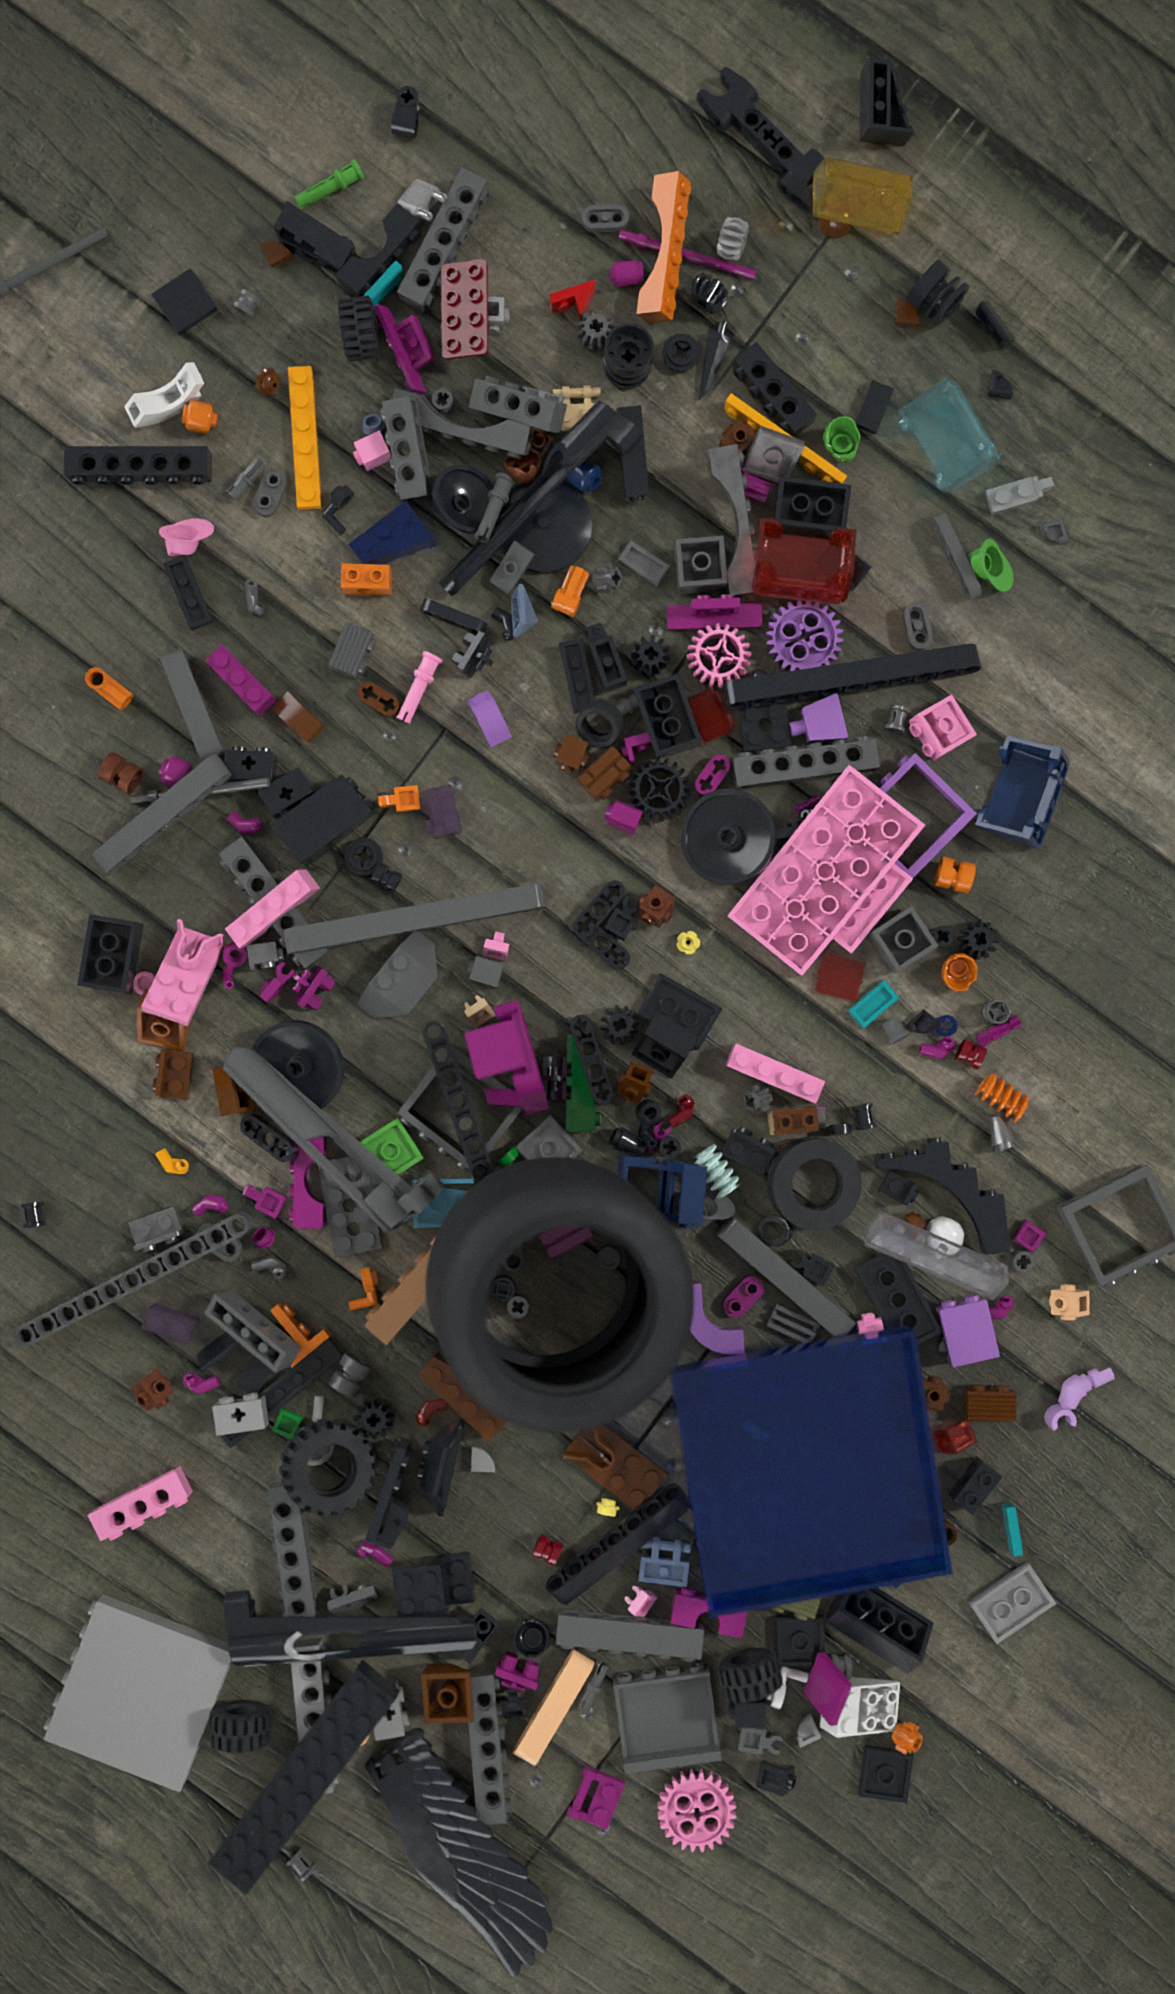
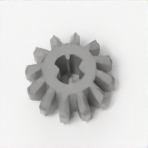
[717,217,749,261]

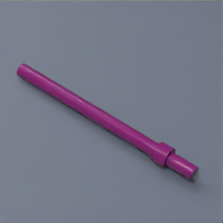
[619,229,756,280]

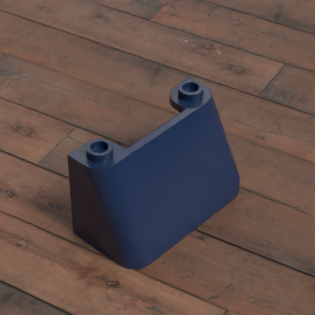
[974,735,1069,849]

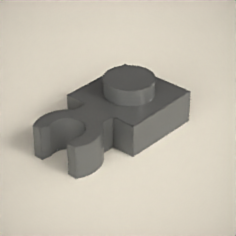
[738,1728,782,1755]

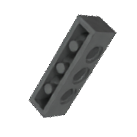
[469,376,567,433]
[381,396,433,500]
[204,1289,302,1372]

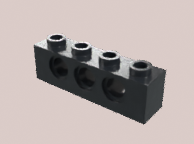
[733,342,817,438]

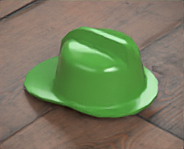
[968,539,1013,592]

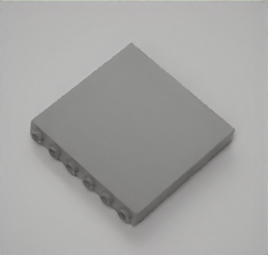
[44,1594,232,1792]

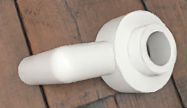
[767,1667,809,1709]

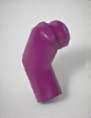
[919,1036,955,1059]
[192,1195,229,1217]
[989,1295,1014,1319]
[357,1541,393,1567]

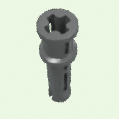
[475,473,516,543]

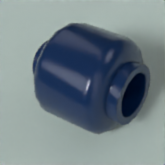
[567,458,602,493]

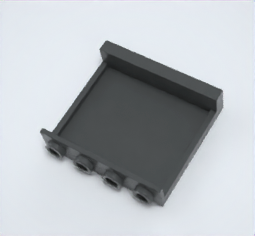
[613,1663,722,1774]

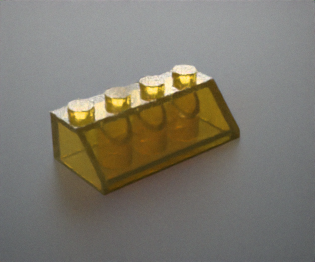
[813,156,913,235]

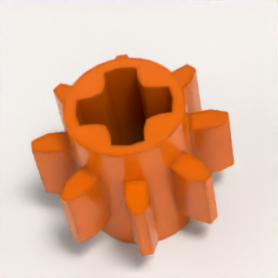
[892,1721,923,1755]

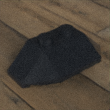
[417,1417,466,1517]

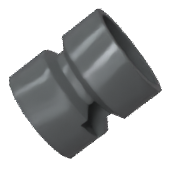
[328,1352,372,1398]

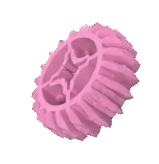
[687,623,751,689]

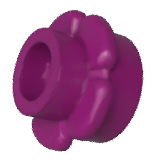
[252,1226,275,1249]

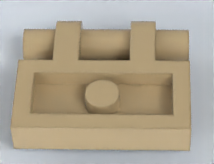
[553,385,600,431]

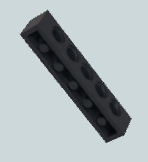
[64,446,212,485]

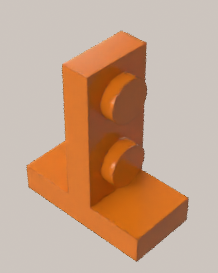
[270,1301,333,1368]

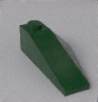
[566,1035,600,1132]

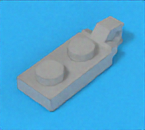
[985,476,1054,515]

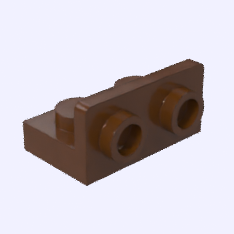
[152,1049,194,1100]

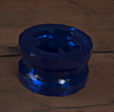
[936,1015,958,1036]

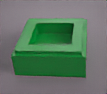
[272,1407,304,1439]

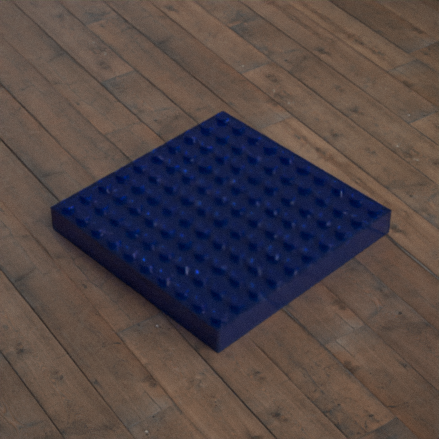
[669,1326,953,1618]

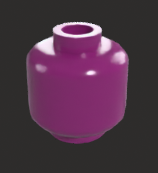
[158,756,193,788]

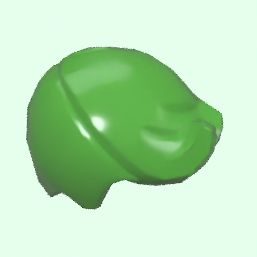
[823,416,860,463]

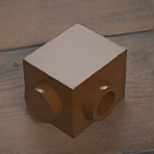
[553,734,589,774]

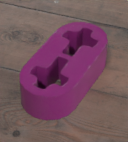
[695,755,730,797]

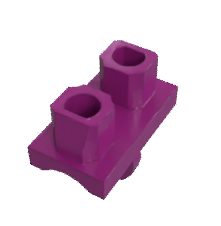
[292,965,335,1011]
[495,1651,539,1696]

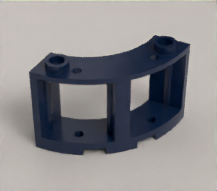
[617,1154,708,1229]

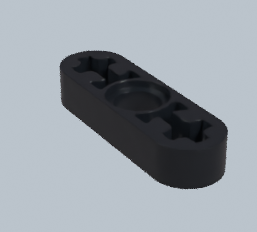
[420,598,488,634]
[240,1115,299,1162]

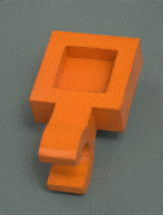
[378,785,420,812]

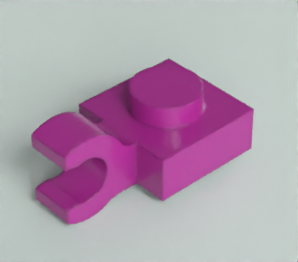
[260,962,296,1003]
[242,1184,288,1219]

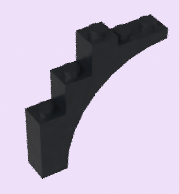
[874,1137,1010,1255]

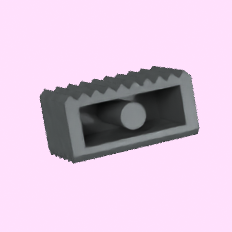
[328,621,376,680]

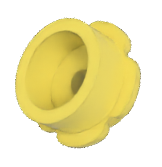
[677,931,700,954]
[596,1498,620,1517]

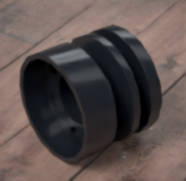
[906,259,970,327]
[603,323,655,389]

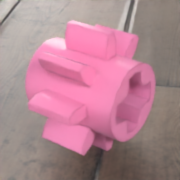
[856,1313,884,1344]

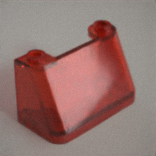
[752,518,856,604]

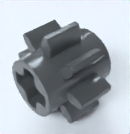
[592,563,622,593]
[743,1083,773,1114]

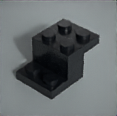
[392,1551,476,1617]

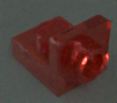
[934,1419,978,1454]

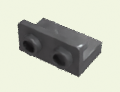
[128,1206,185,1253]

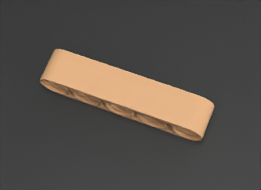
[513,1649,595,1766]

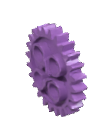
[766,599,843,671]

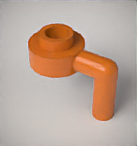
[349,1267,379,1311]

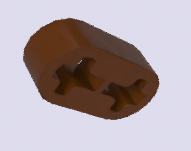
[358,682,400,718]

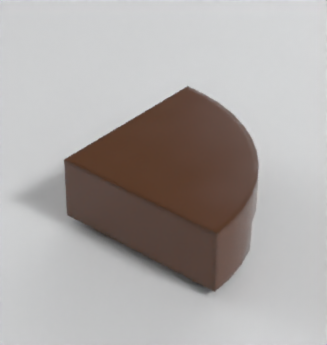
[260,241,293,268]
[894,299,919,327]

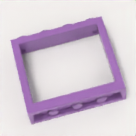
[880,753,977,878]

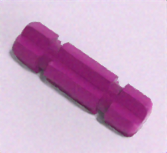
[976,1015,1022,1047]

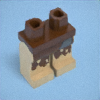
[767,1106,819,1135]

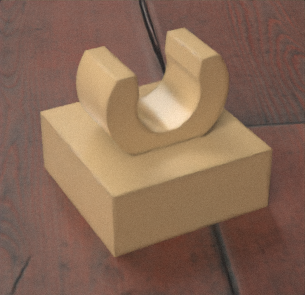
[464,995,495,1028]

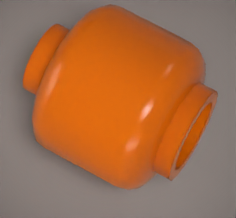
[181,400,217,434]

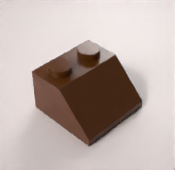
[421,1663,474,1724]

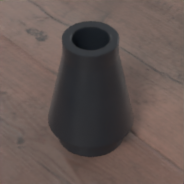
[609,1127,646,1156]

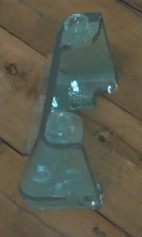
[898,377,1003,493]

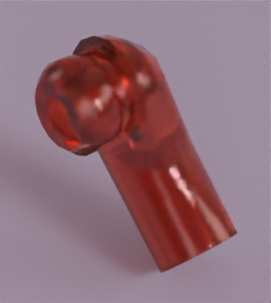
[415,1398,447,1427]

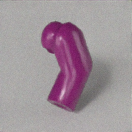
[227,811,263,835]
[183,1373,221,1394]

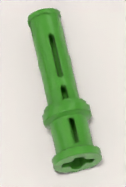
[294,159,365,211]

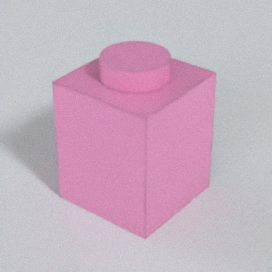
[353,431,391,471]

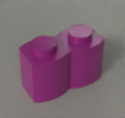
[604,800,643,836]

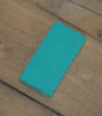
[364,261,404,310]
[847,980,899,1029]
[1001,1501,1023,1557]

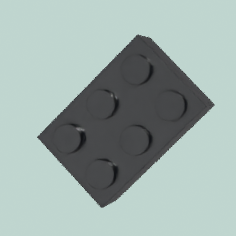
[772,476,852,540]
[77,914,144,995]

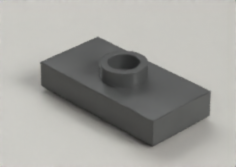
[489,541,535,595]

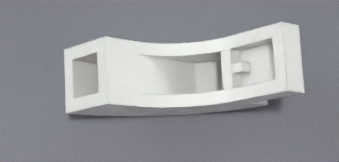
[124,362,204,428]

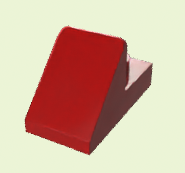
[549,280,595,321]

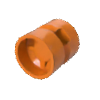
[934,856,976,894]

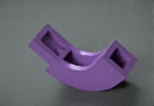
[690,1281,745,1355]

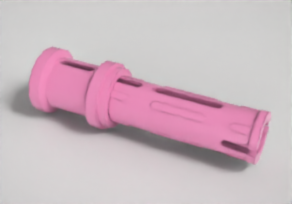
[396,651,443,724]

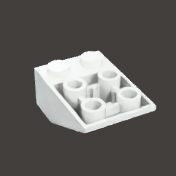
[820,1677,900,1738]

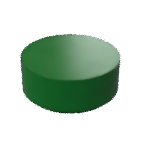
[496,1146,519,1169]

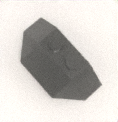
[357,931,438,1019]

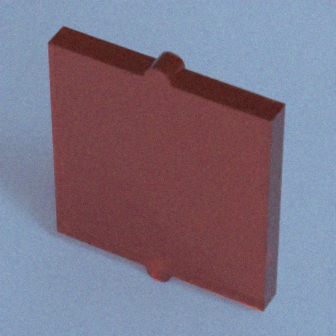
[815,953,865,1001]

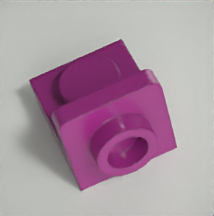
[620,732,652,765]

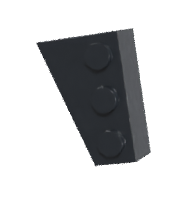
[274,201,357,275]

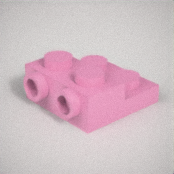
[909,695,977,761]

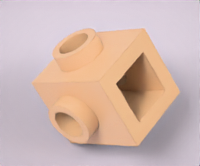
[1049,1284,1089,1320]

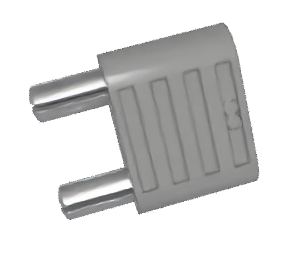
[397,179,448,221]

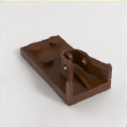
[562,1424,668,1510]

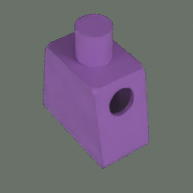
[789,693,848,744]

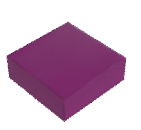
[1012,1220,1046,1253]

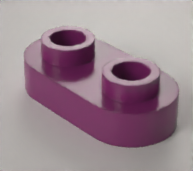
[723,1275,764,1318]

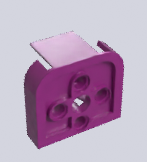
[465,999,549,1115]

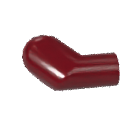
[668,1094,695,1128]

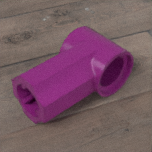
[740,467,772,505]

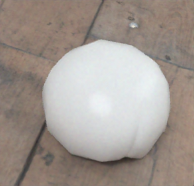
[924,1216,965,1254]

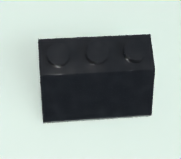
[633,673,702,757]

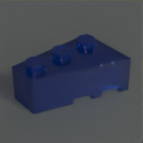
[348,501,437,565]

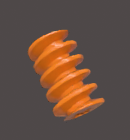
[975,1073,1029,1123]

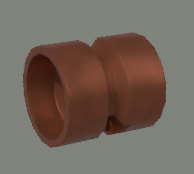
[98,752,144,795]

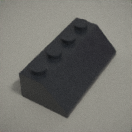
[825,1572,934,1674]

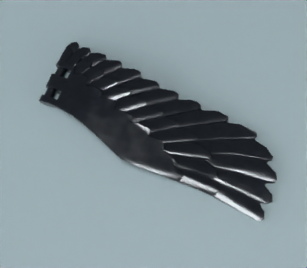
[365,1728,553,1976]

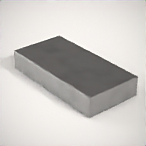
[617,540,670,587]

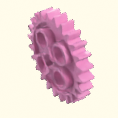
[657,1768,736,1852]

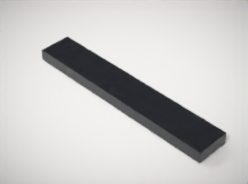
[220,1337,344,1449]

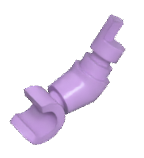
[1044,1367,1115,1431]

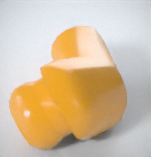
[155,1148,189,1175]

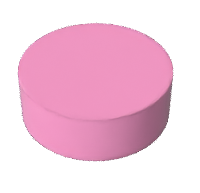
[133,971,156,995]

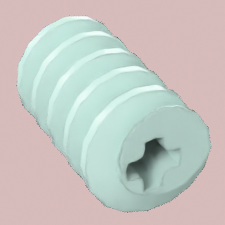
[693,1144,740,1199]

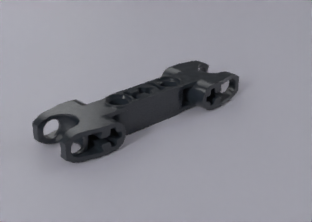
[696,67,840,213]

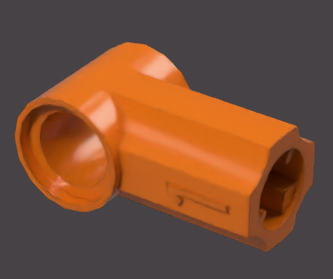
[551,565,590,617]
[85,667,134,711]

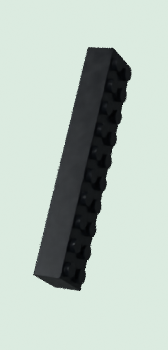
[208,1659,401,1895]

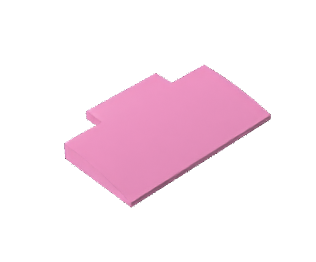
[728,765,925,976]

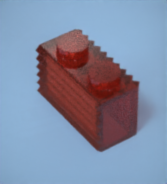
[688,688,735,746]

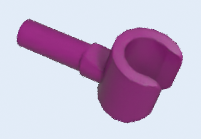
[647,1121,672,1154]

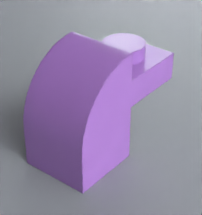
[467,690,512,748]

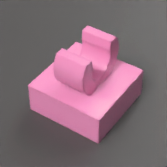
[483,931,509,962]
[625,1586,658,1617]

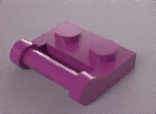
[566,1766,625,1830]

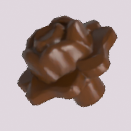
[255,367,280,397]

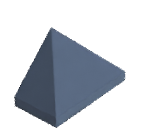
[511,584,538,638]

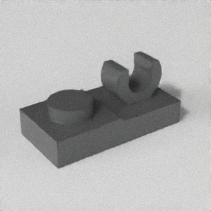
[327,1584,381,1616]

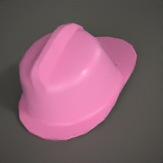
[159,519,214,557]

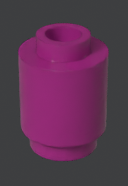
[609,260,644,287]

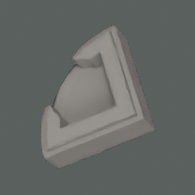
[471,1446,496,1472]
[797,1713,822,1748]

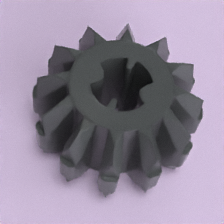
[577,309,616,352]

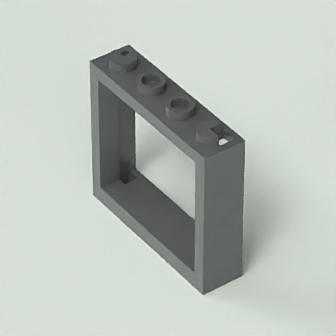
[397,1044,523,1172]
[1056,1164,1175,1287]

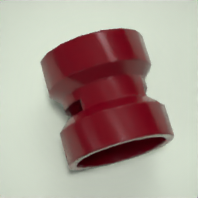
[955,1038,987,1070]
[532,1533,563,1567]

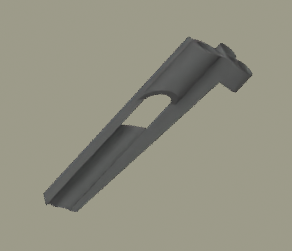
[223,1047,446,1232]

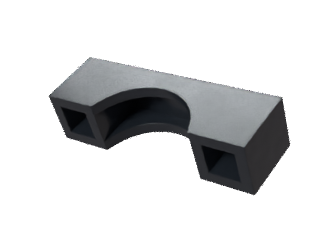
[336,203,421,297]

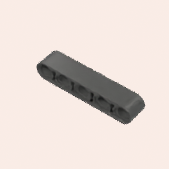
[160,648,225,762]

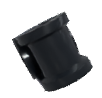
[391,86,420,139]

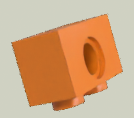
[341,563,392,596]

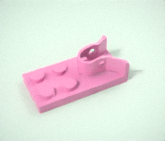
[141,919,225,1026]

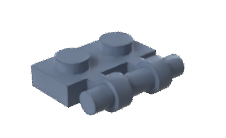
[638,1537,691,1587]

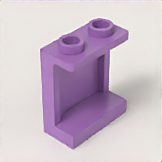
[936,1294,1000,1367]

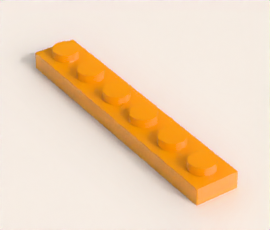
[288,366,322,510]
[724,393,847,484]

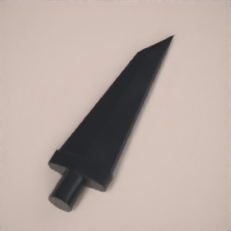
[698,321,731,401]

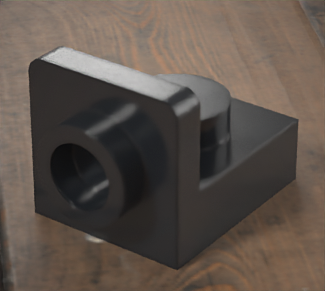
[878,1170,919,1206]
[756,1760,797,1797]

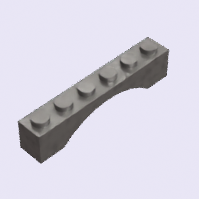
[706,444,761,595]

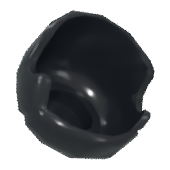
[512,1619,550,1658]

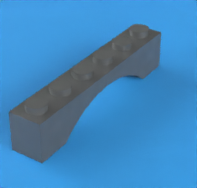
[392,388,535,459]

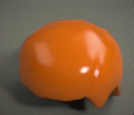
[941,953,977,991]

